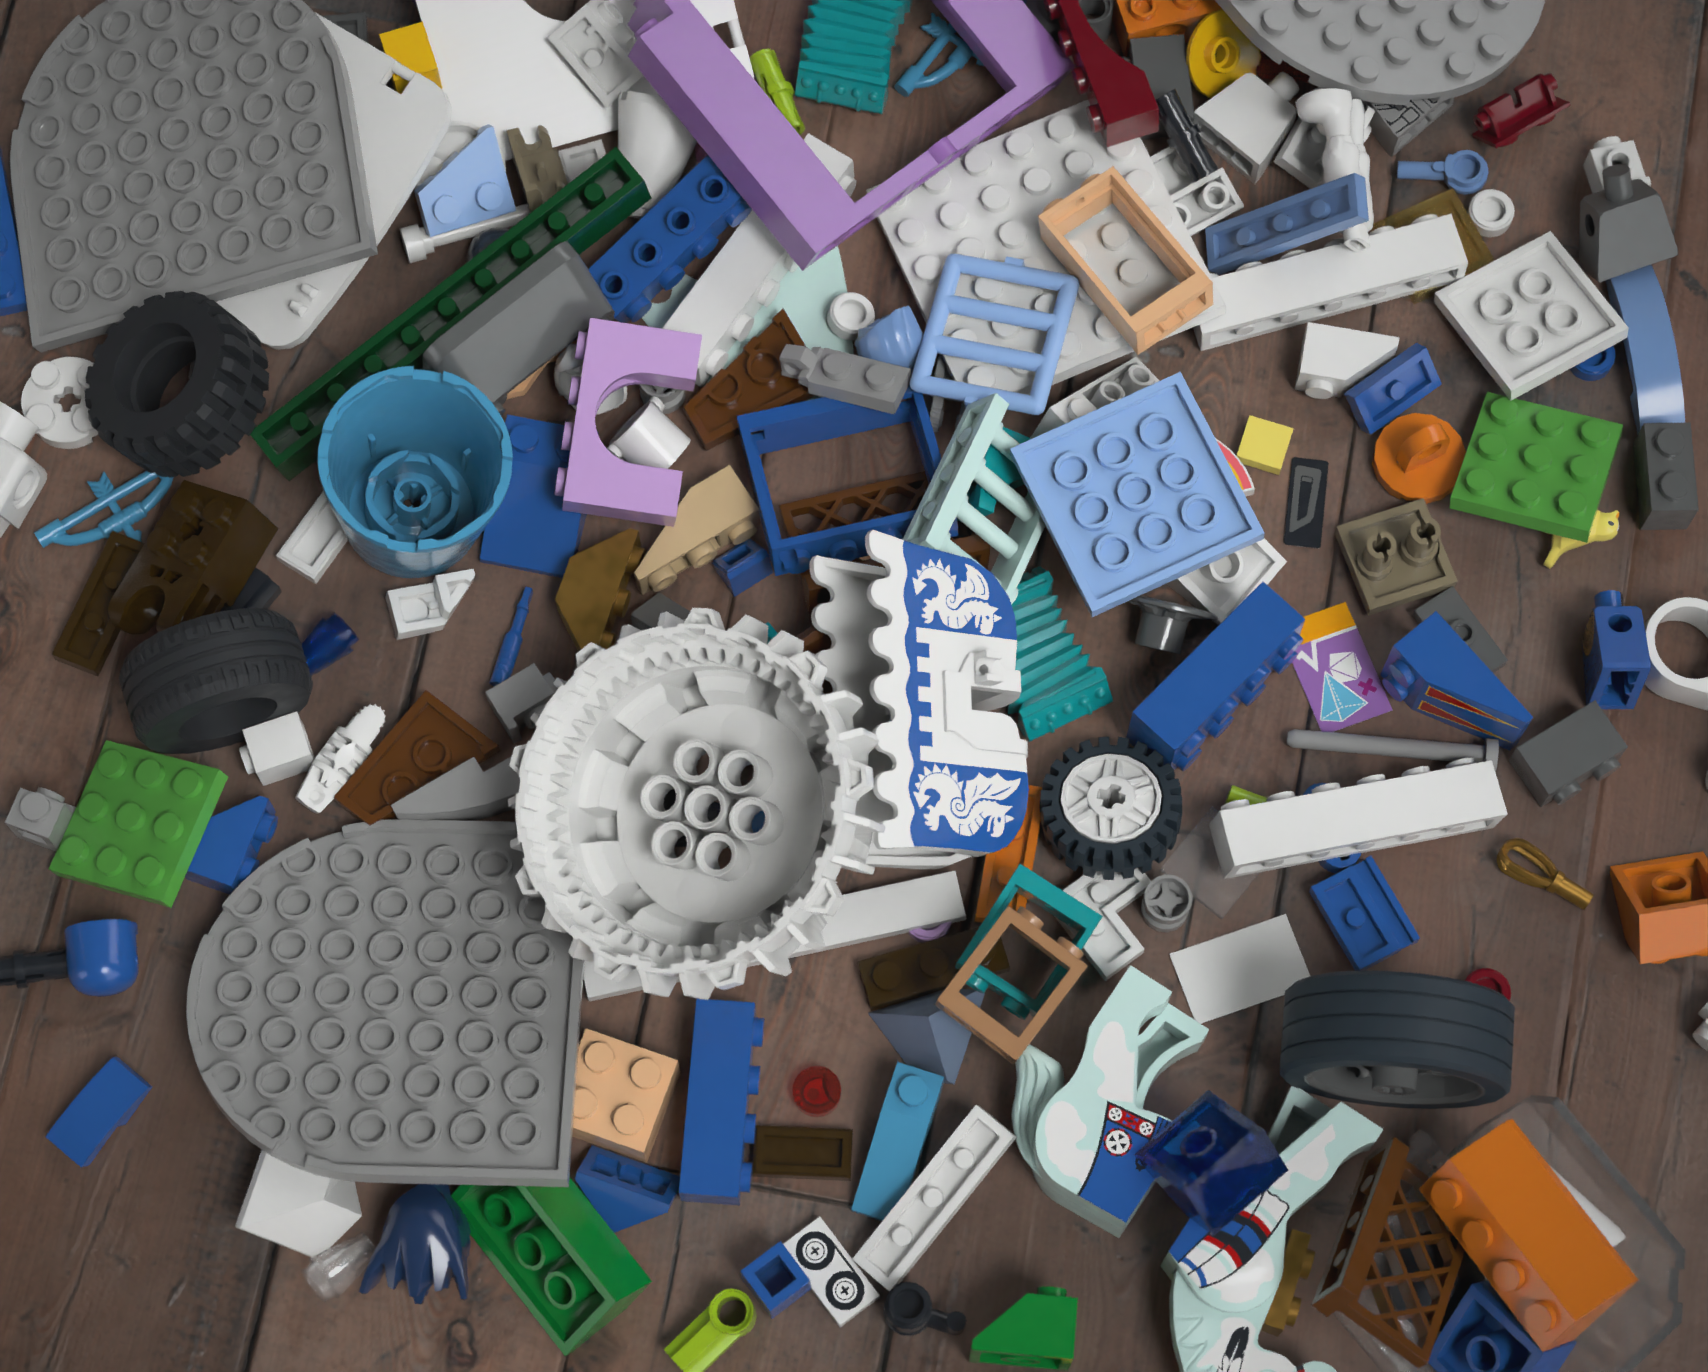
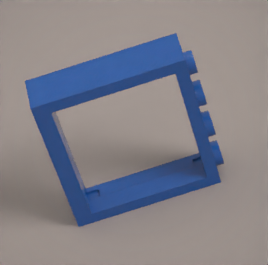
[737,384,958,576]

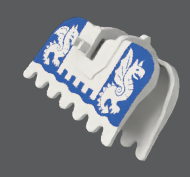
[809,530,1029,869]

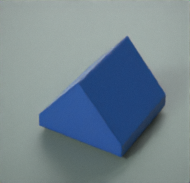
[712,539,773,597]

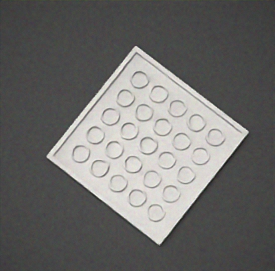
[866,100,1226,405]

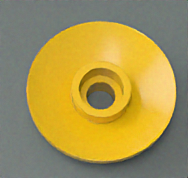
[1186,9,1262,98]

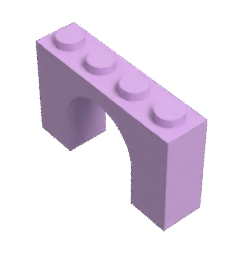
[555,318,702,527]

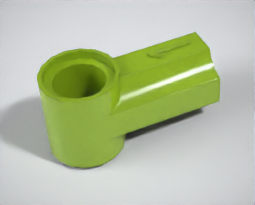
[664,1288,757,1372]

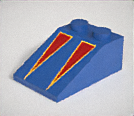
[1380,611,1533,750]

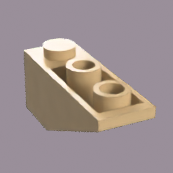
[634,465,761,595]

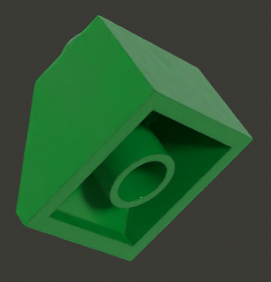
[969,1286,1078,1371]

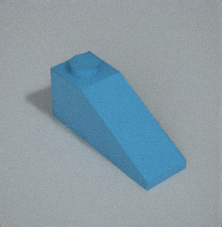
[851,1062,944,1221]

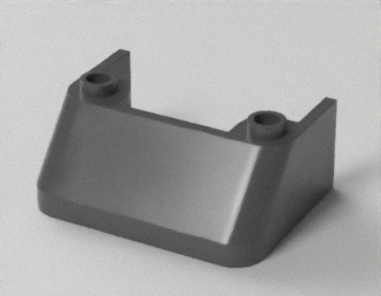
[422,241,615,417]

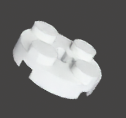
[21,357,98,449]

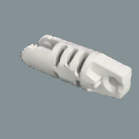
[295,704,386,814]

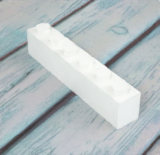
[662,134,856,387]
[1193,214,1468,351]
[1209,758,1507,879]

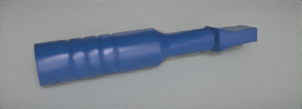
[489,587,533,686]

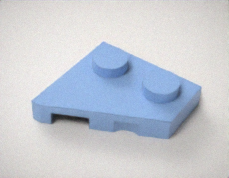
[414,124,516,237]

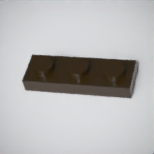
[52,531,145,677]
[858,927,1010,1011]

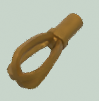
[1497,838,1594,910]

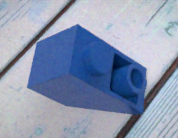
[185,796,278,895]

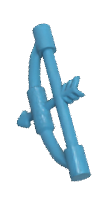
[894,13,984,97]
[33,471,174,548]

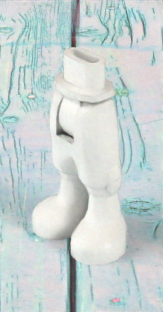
[1296,88,1374,252]

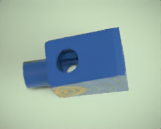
[1582,590,1651,709]

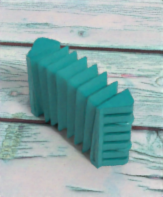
[795,0,913,114]
[1008,566,1113,742]

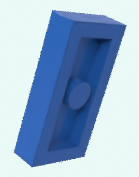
[1344,343,1442,435]

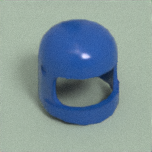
[64,919,139,997]

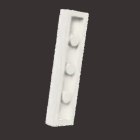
[852,1105,1017,1291]

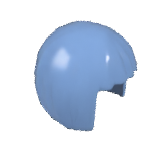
[855,305,924,376]

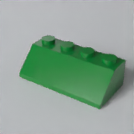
[451,1177,652,1356]

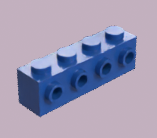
[588,155,752,323]
[679,998,765,1206]

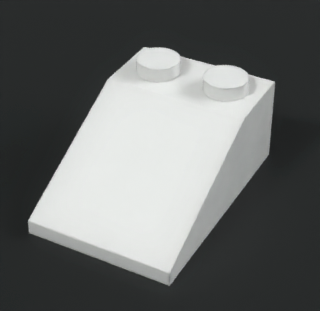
[1166,538,1287,625]

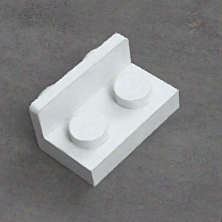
[547,0,643,108]

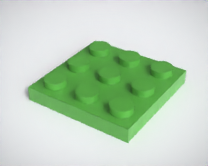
[1449,392,1623,543]
[48,740,229,908]

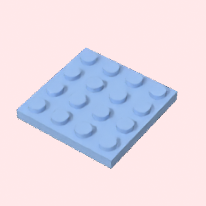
[1010,372,1265,617]

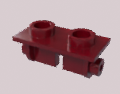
[1472,73,1571,148]

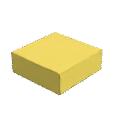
[1237,415,1294,475]

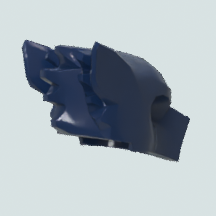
[359,1184,471,1304]

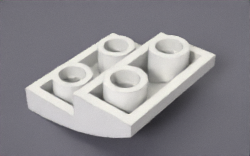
[1151,147,1244,236]

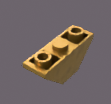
[555,528,646,652]

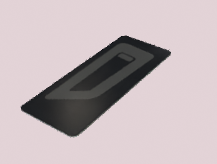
[1284,457,1329,549]

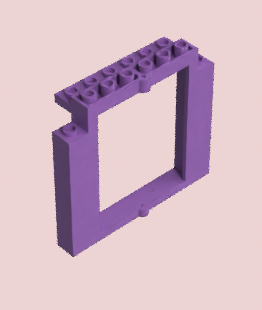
[627,0,1075,271]

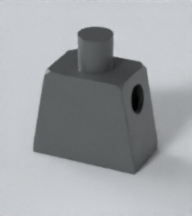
[1579,164,1678,282]

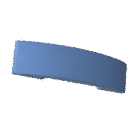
[1606,265,1685,434]

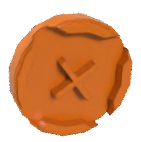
[1372,413,1466,504]

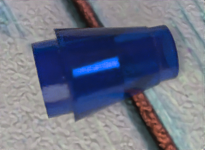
[301,611,360,676]

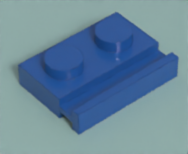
[1309,856,1420,971]

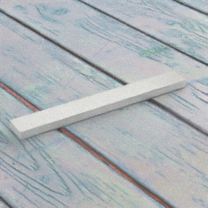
[583,871,966,1002]

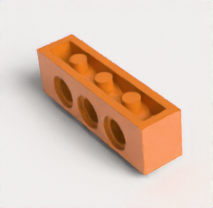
[1112,0,1222,56]

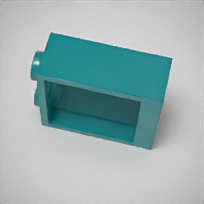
[955,864,1103,1020]

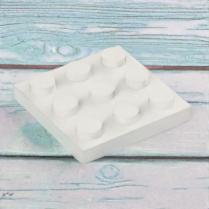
[1434,231,1629,401]

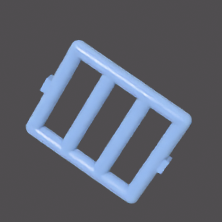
[910,253,1079,415]

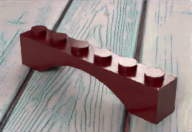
[1044,0,1159,147]

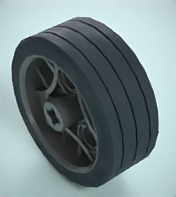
[1280,971,1515,1109]

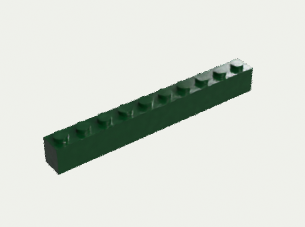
[250,147,652,481]

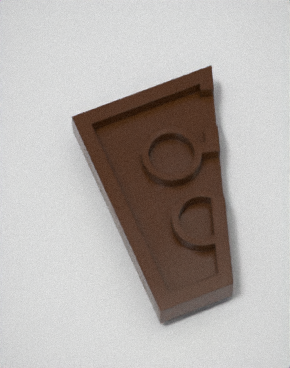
[334,690,500,826]

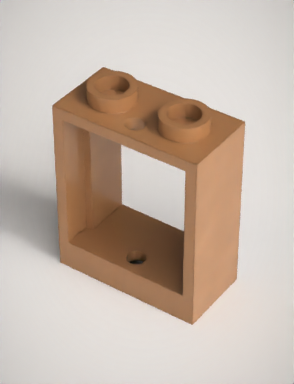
[934,906,1088,1064]

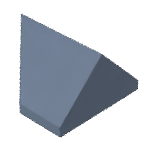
[868,989,985,1084]

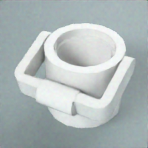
[607,396,691,469]

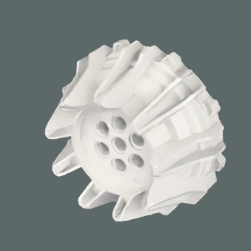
[508,608,886,1000]

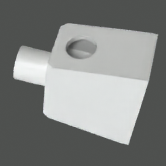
[1193,72,1299,184]

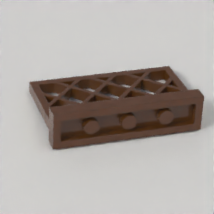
[779,471,990,614]
[1311,1137,1465,1369]

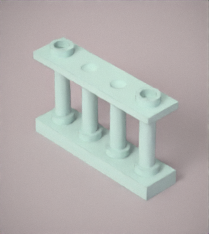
[903,393,1045,605]

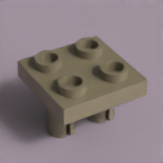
[1334,498,1458,616]

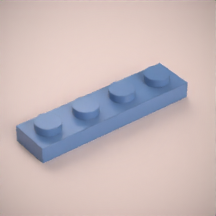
[1205,173,1369,275]

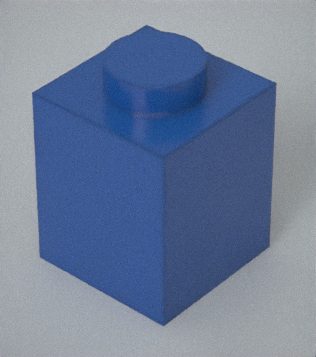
[740,1241,811,1319]

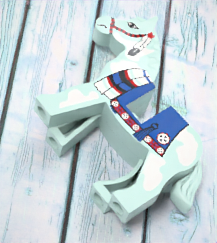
[1012,965,1383,1372]

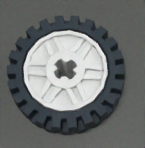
[1040,736,1182,880]

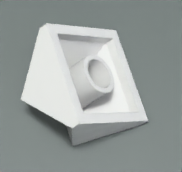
[235,1150,362,1259]

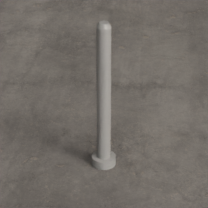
[1287,729,1499,772]

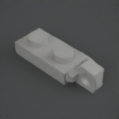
[779,344,911,414]

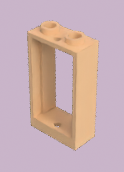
[1038,166,1213,355]

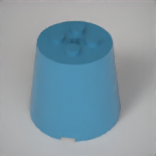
[318,366,513,578]

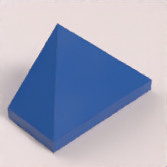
[575,1145,680,1233]

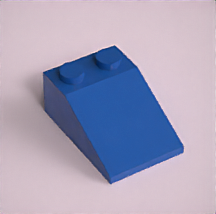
[480,414,599,578]

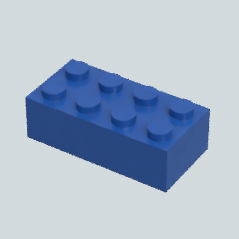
[1126,581,1305,772]

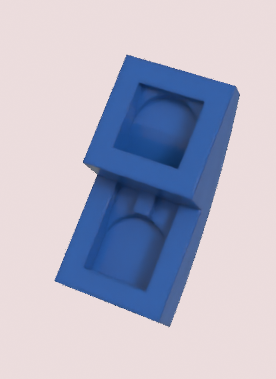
[45,1056,153,1167]

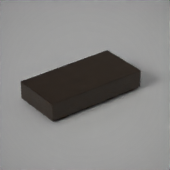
[753,1125,853,1181]

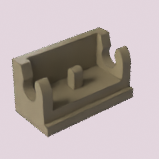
[506,125,568,213]

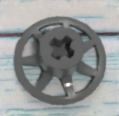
[1128,595,1218,654]

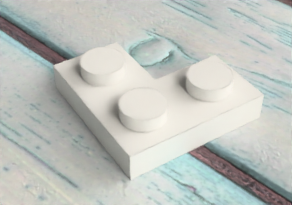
[1054,868,1151,981]

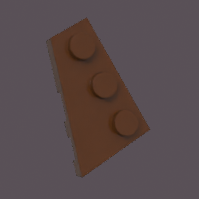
[684,308,815,451]

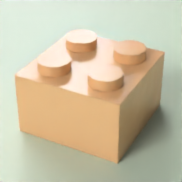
[572,1028,681,1163]

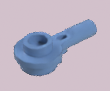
[1397,150,1489,195]

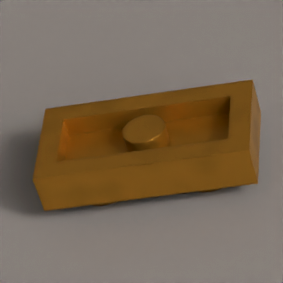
[1260,1229,1316,1337]

